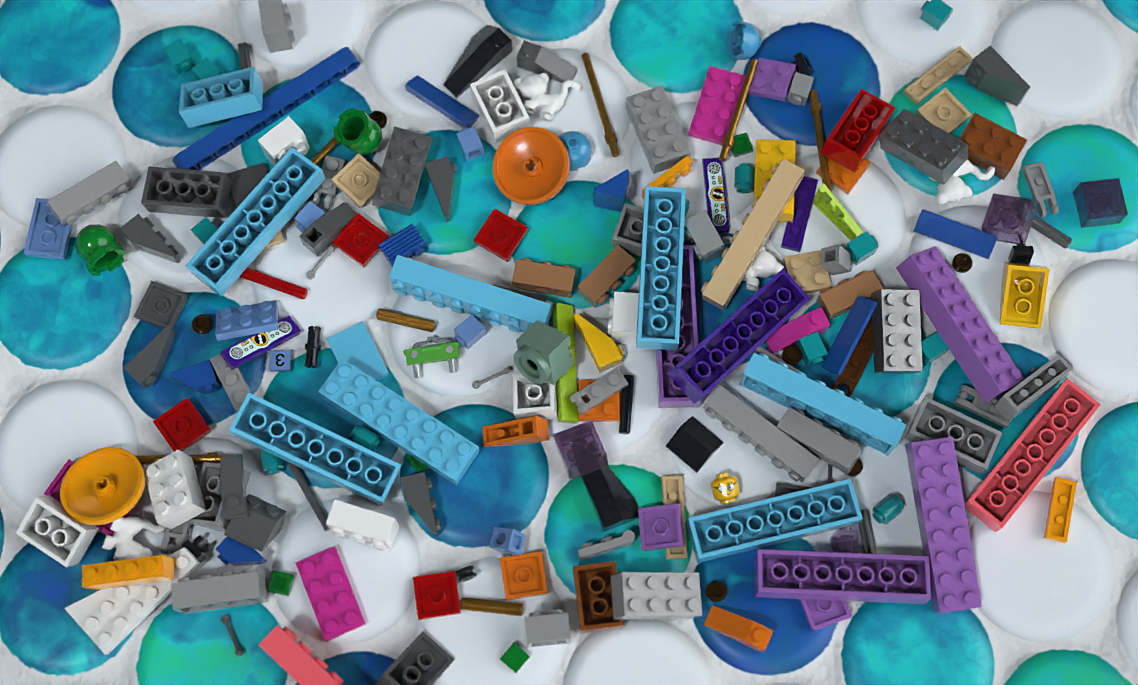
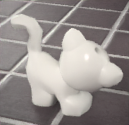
[514,73,581,121]
[929,159,995,204]
[721,236,783,291]
[101,516,166,561]

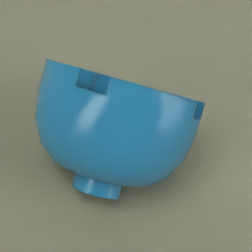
[726,21,761,60]
[558,131,592,171]

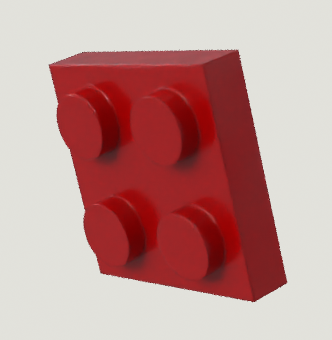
[473,208,528,262]
[332,213,389,267]
[153,398,211,452]
[413,571,461,620]

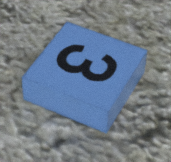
[269,350,292,372]

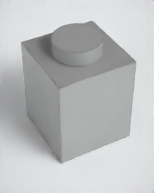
[786,72,814,106]
[821,245,851,275]

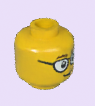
[710,472,740,504]

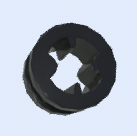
[456,565,477,583]

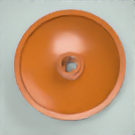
[493,127,570,205]

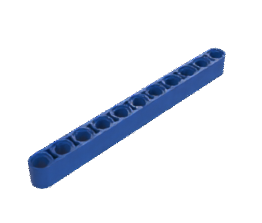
[172,47,360,170]

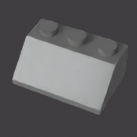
[186,462,251,532]

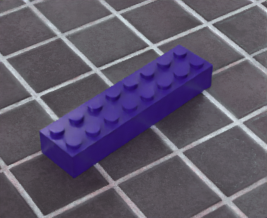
[667,268,810,404]

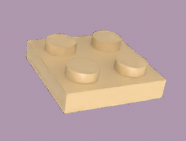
[916,87,972,134]
[331,154,380,208]
[783,250,832,294]

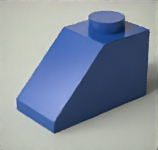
[170,359,221,394]
[215,536,267,566]

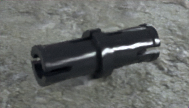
[304,326,321,368]

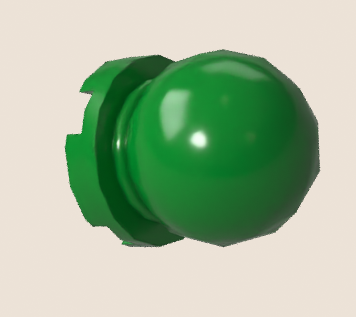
[334,108,382,155]
[75,224,126,276]

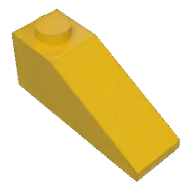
[574,313,624,373]

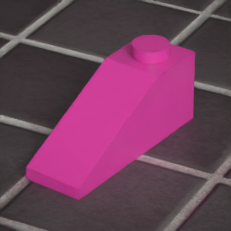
[765,307,830,354]

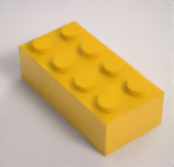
[754,140,796,223]

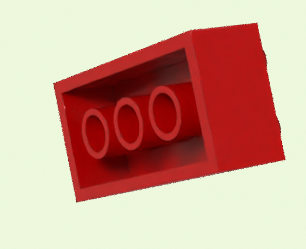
[821,89,895,173]

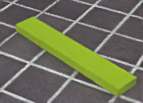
[552,303,579,424]

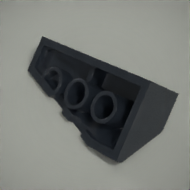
[443,25,513,99]
[573,448,639,532]

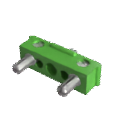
[403,336,460,378]

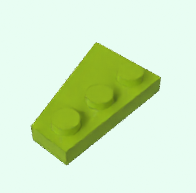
[813,183,863,241]

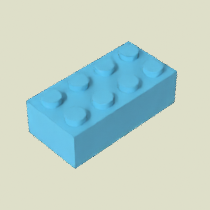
[179,67,263,128]

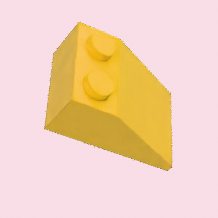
[999,262,1050,329]

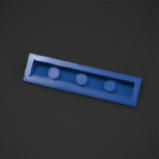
[405,75,479,128]
[913,210,998,259]
[822,296,877,375]

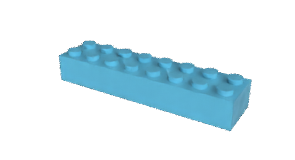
[185,147,326,297]
[636,186,686,351]
[389,255,552,333]
[739,353,906,456]
[318,359,480,486]
[229,392,401,506]
[686,479,863,563]

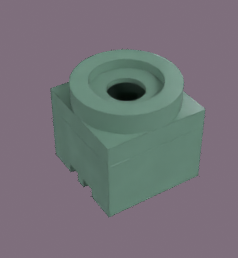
[513,320,574,385]

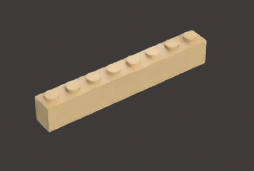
[701,159,804,311]

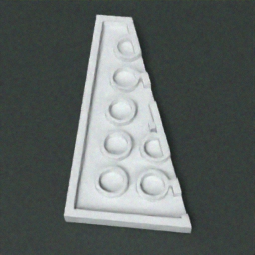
[65,548,200,655]

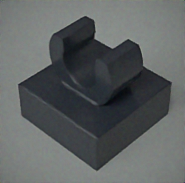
[791,52,815,76]
[1008,240,1034,264]
[182,536,211,563]

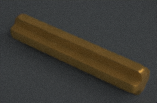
[376,308,435,332]
[460,597,523,616]

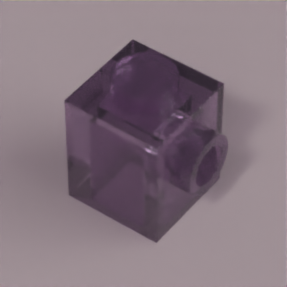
[830,527,859,553]

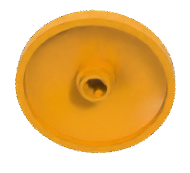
[60,447,145,525]

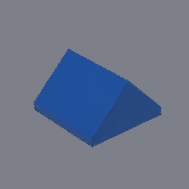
[593,169,630,212]

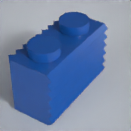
[378,224,426,267]

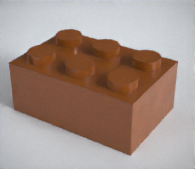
[959,112,1027,180]
[573,561,624,634]

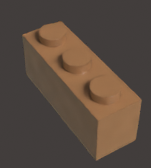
[577,245,636,308]
[512,258,576,298]
[816,270,883,321]

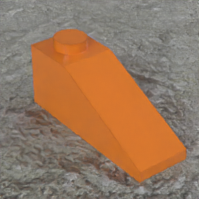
[482,416,549,447]
[704,605,773,653]

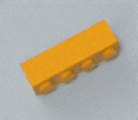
[82,555,174,590]

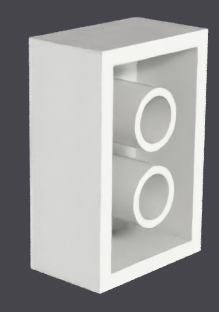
[470,70,530,142]
[143,450,206,529]
[16,495,99,567]
[326,499,399,551]

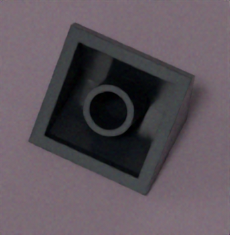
[666,416,724,473]

